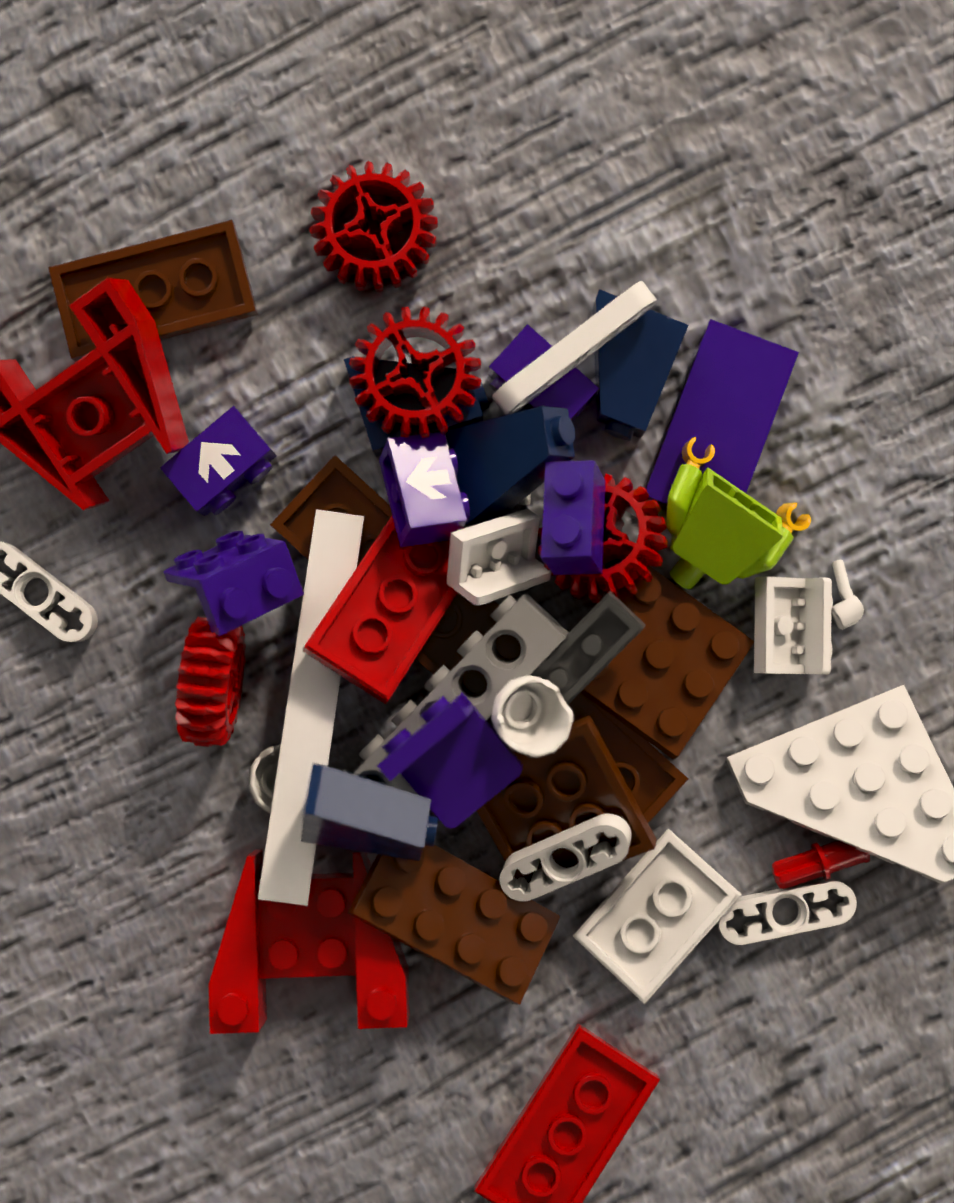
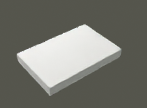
[573,829,742,1004]

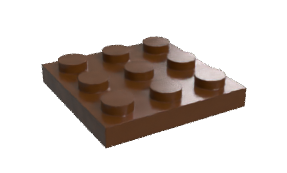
[580,565,754,759]
[477,715,657,883]

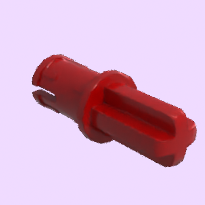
[772,840,870,889]

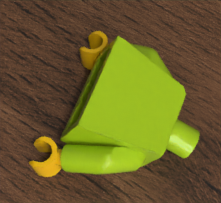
[666,437,811,590]

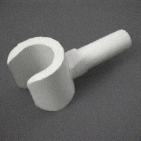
[831,560,864,630]

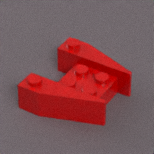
[0,278,189,511]
[208,849,410,1034]

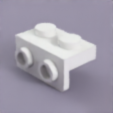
[446,508,551,606]
[754,576,833,675]

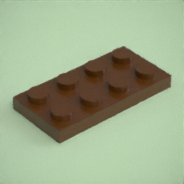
[48,220,258,362]
[348,845,561,1005]

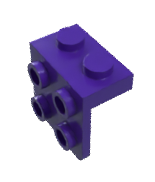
[163,531,304,636]
[377,692,523,828]

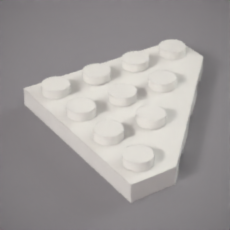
[726,685,954,884]

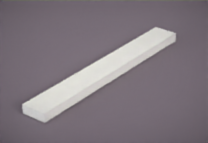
[258,509,364,906]

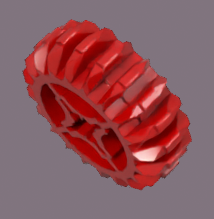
[309,161,438,292]
[349,307,481,438]
[538,473,668,603]
[175,617,246,747]

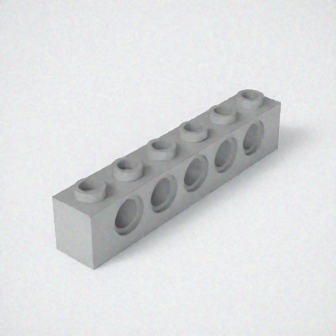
[343,592,569,794]

